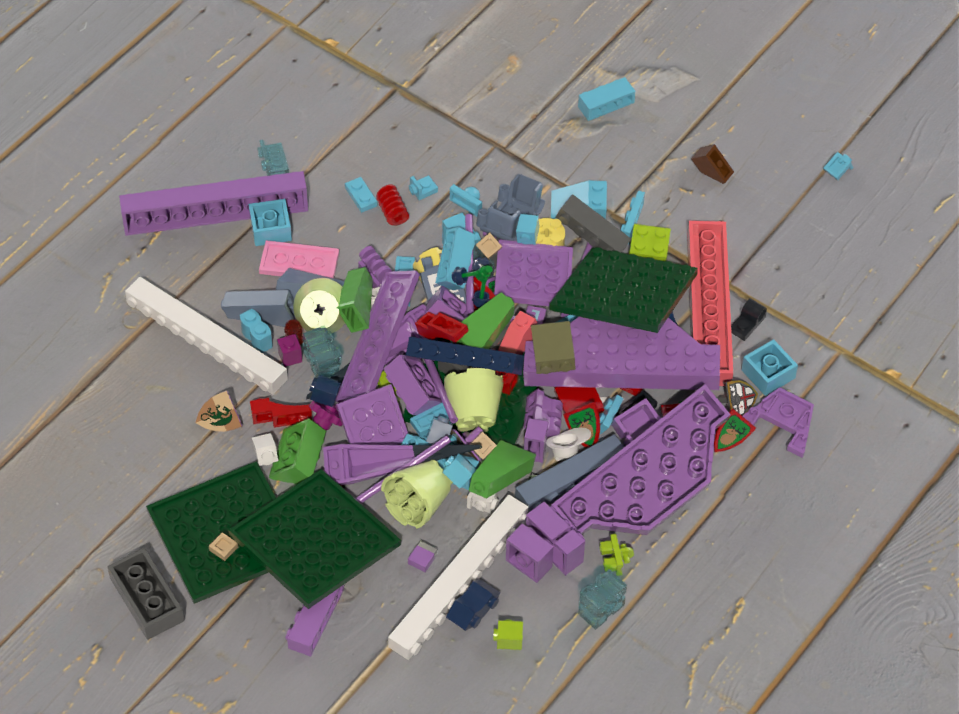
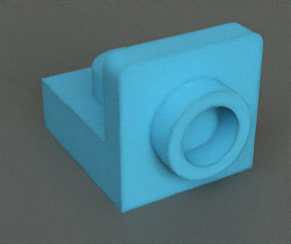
[823,152,854,180]
[409,175,438,200]

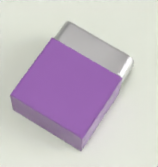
[408,541,438,573]

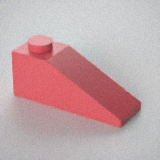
[498,311,538,355]

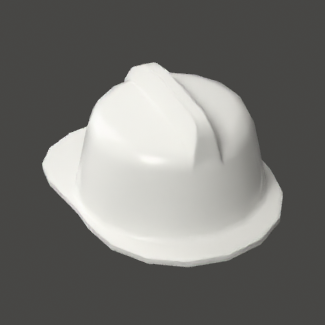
[546,427,591,461]

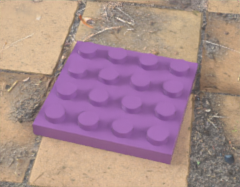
[494,240,573,306]

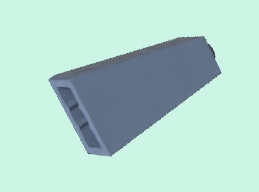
[276,268,345,299]
[221,290,298,328]

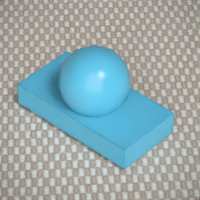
[450,184,482,217]

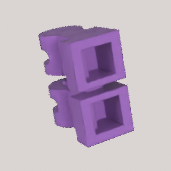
[358,246,392,289]
[523,389,563,438]

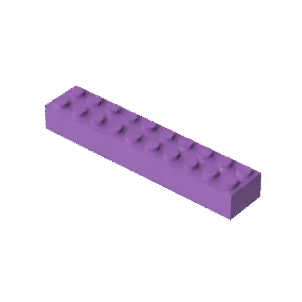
[119,171,308,236]

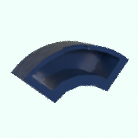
[309,375,341,407]
[446,579,501,631]

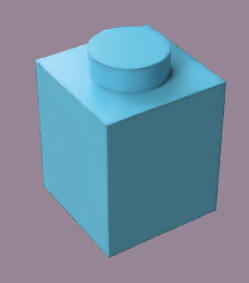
[516,214,540,245]
[442,453,476,489]

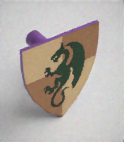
[195,391,242,432]
[451,426,484,461]

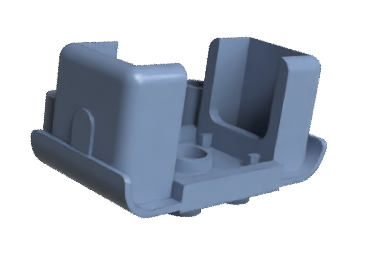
[476,174,545,241]

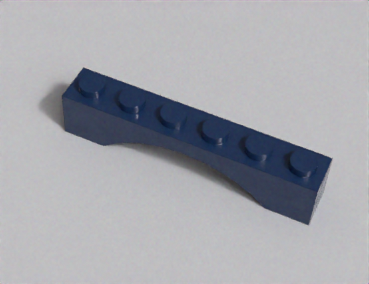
[406,337,525,375]

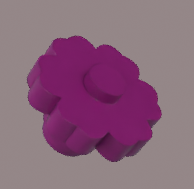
[309,400,342,431]

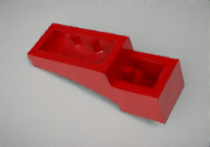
[415,312,469,343]
[250,398,312,428]

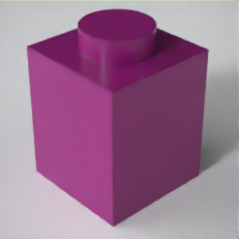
[277,334,302,367]

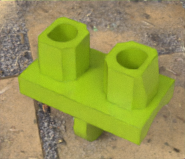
[599,534,634,576]

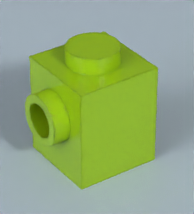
[493,619,523,650]

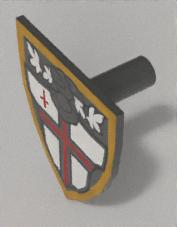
[718,380,758,416]

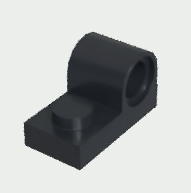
[731,298,767,341]

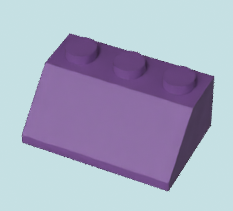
[383,354,442,415]

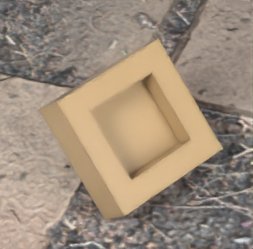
[476,233,502,260]
[469,431,497,459]
[209,533,238,561]

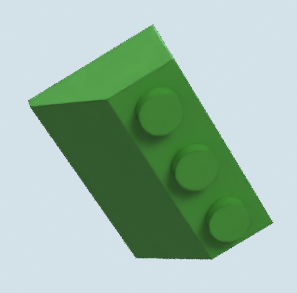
[269,419,326,484]

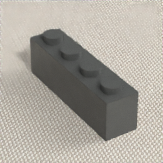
[556,194,631,253]

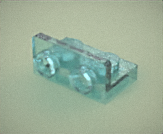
[257,140,289,176]

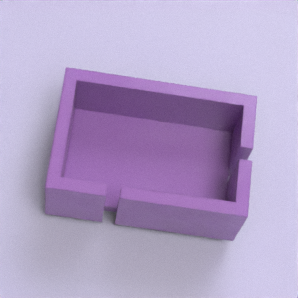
[611,398,661,446]
[525,502,585,576]

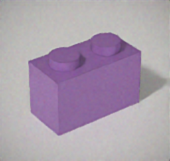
[524,418,548,463]

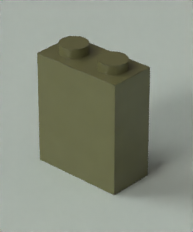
[531,321,576,374]

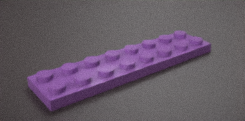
[335,270,420,403]

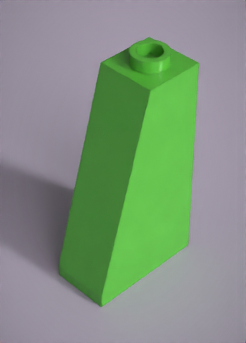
[336,267,373,333]
[450,292,515,349]
[469,440,536,499]

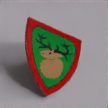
[563,402,600,448]
[714,408,756,452]

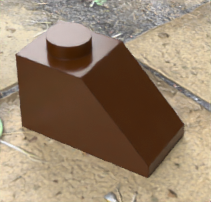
[691,144,734,184]

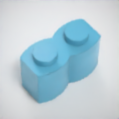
[240,309,273,353]

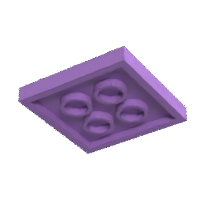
[335,384,408,445]

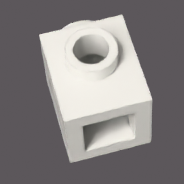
[252,433,278,466]

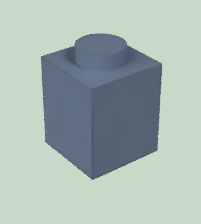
[425,416,453,444]

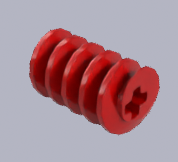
[376,184,409,226]

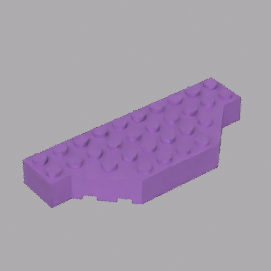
[523,317,720,390]
[551,385,731,535]

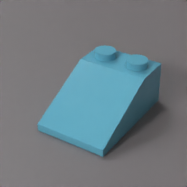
[551,180,607,219]

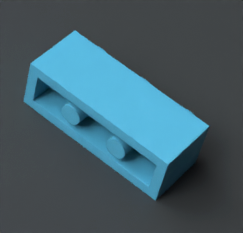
[578,77,636,121]
[435,227,476,290]

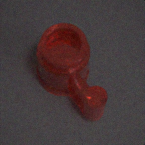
[284,320,315,346]

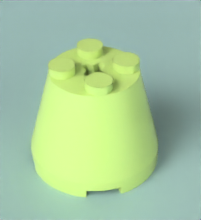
[293,278,345,335]
[444,368,503,433]
[381,460,453,529]

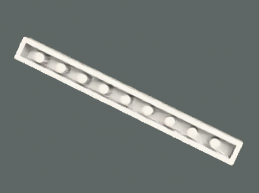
[125,277,288,395]
[388,495,528,660]

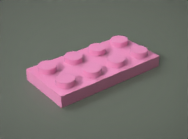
[259,240,339,278]

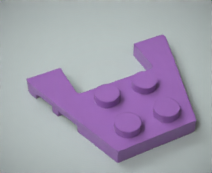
[743,387,814,458]

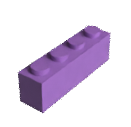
[286,585,344,657]

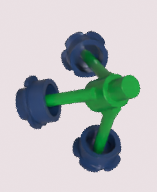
[451,257,493,308]

